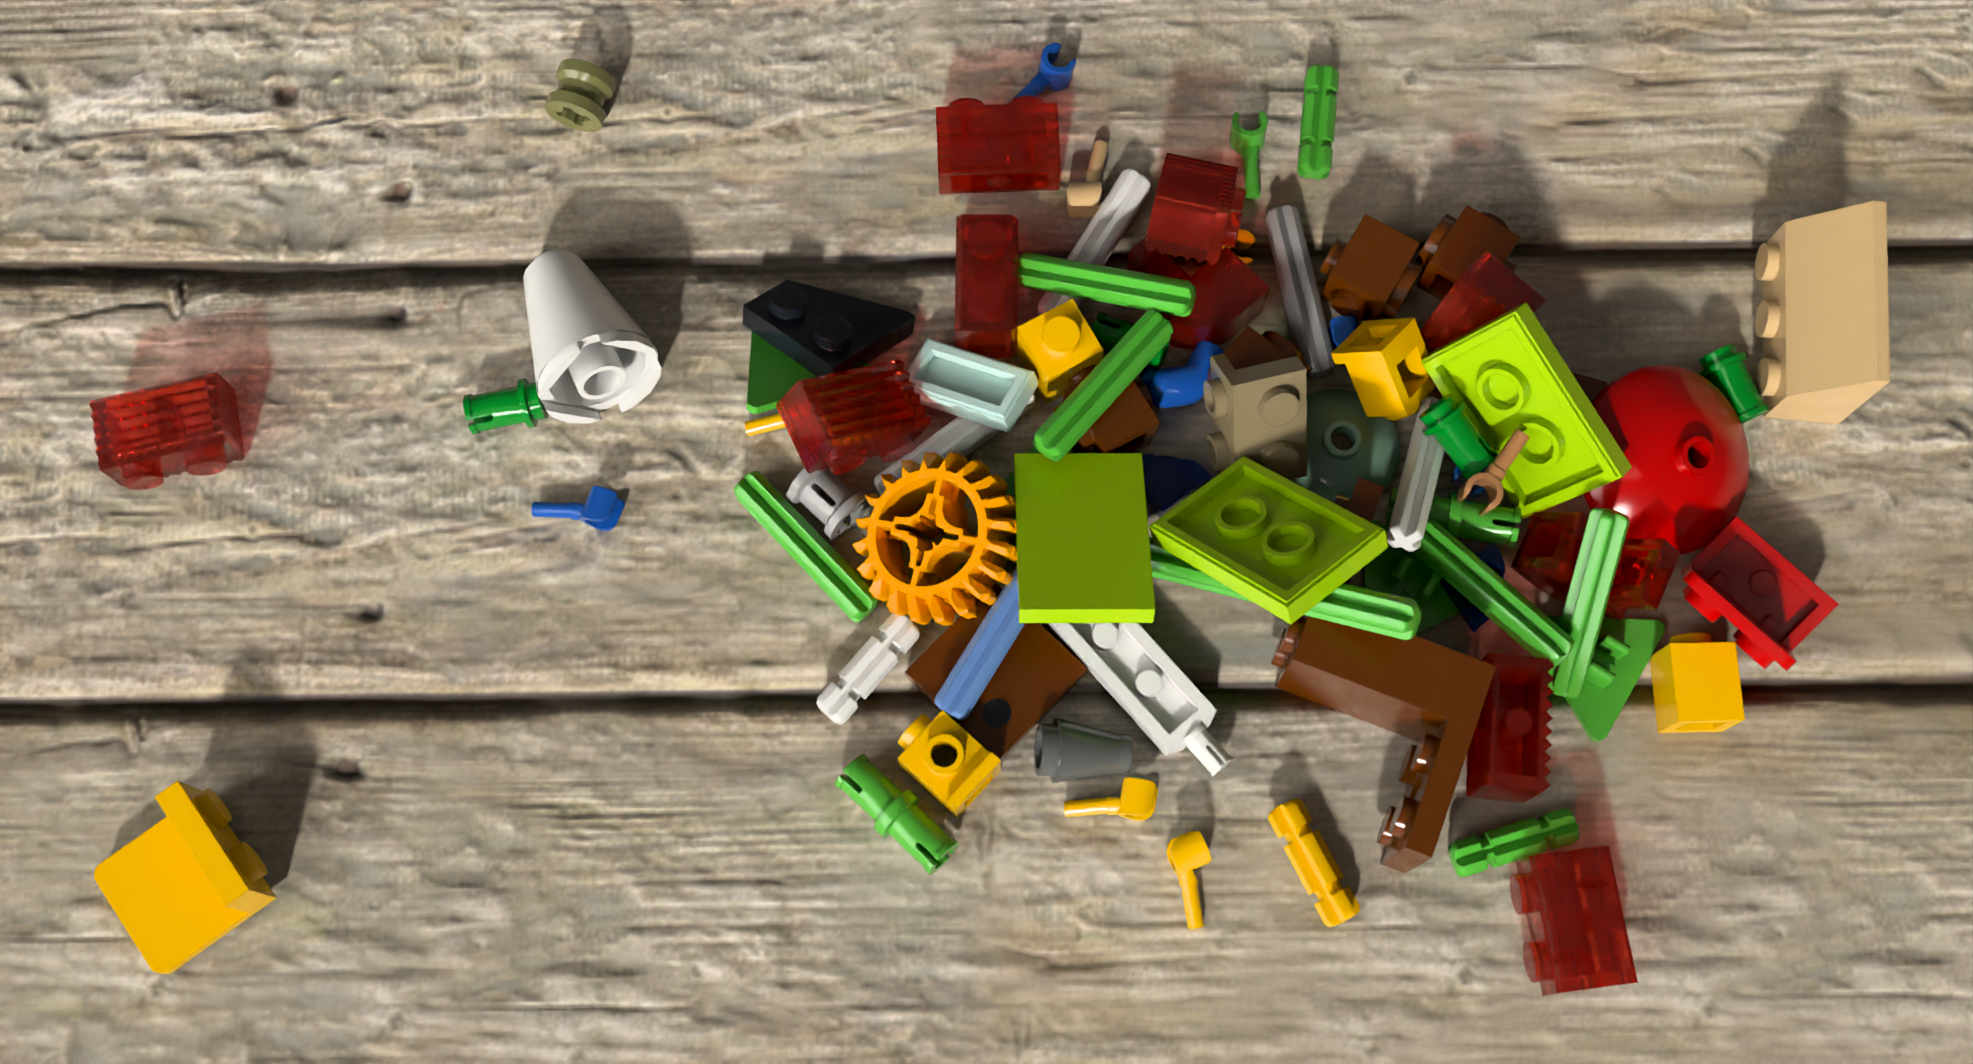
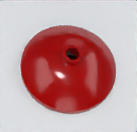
[1583,365,1750,556]

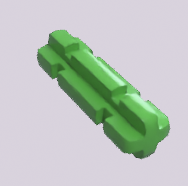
[1297,64,1339,180]
[1448,808,1580,877]

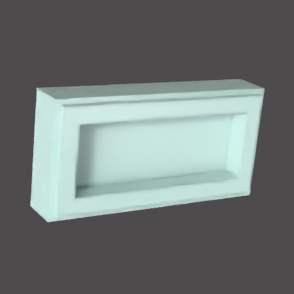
[898,338,1039,433]

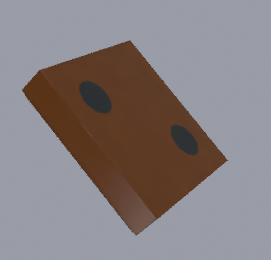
[905,583,1088,761]

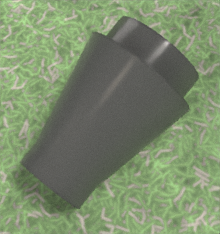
[1034,717,1133,783]

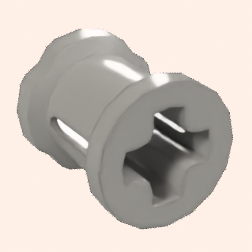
[786,456,869,540]

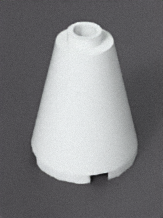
[523,250,661,423]

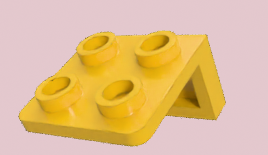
[94,781,277,974]

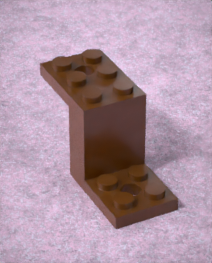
[1271,478,1496,873]

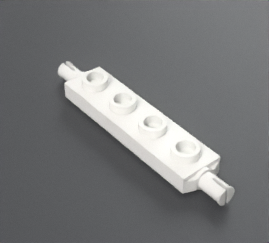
[1004,517,1233,777]

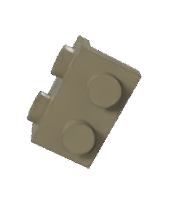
[1203,353,1307,480]

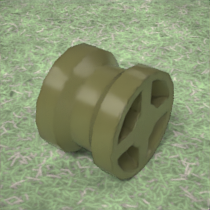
[544,59,617,132]

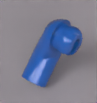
[1140,340,1224,408]

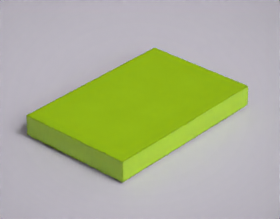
[1420,302,1632,519]
[1013,453,1155,623]
[1149,456,1388,624]

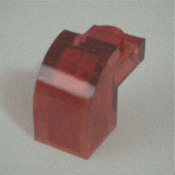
[1127,235,1270,350]
[1511,512,1681,620]

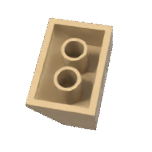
[1755,200,1890,424]

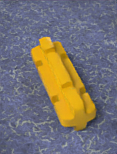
[1268,799,1360,927]

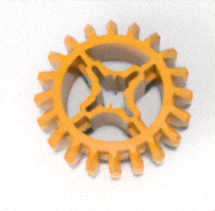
[852,452,1016,626]

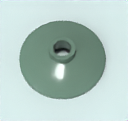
[1291,389,1401,502]

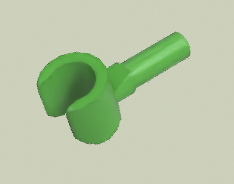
[1229,111,1268,199]

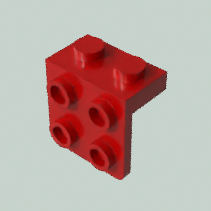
[1681,515,1839,671]

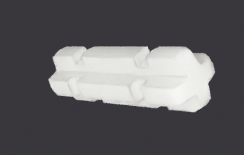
[816,613,920,725]

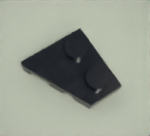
[742,279,915,387]

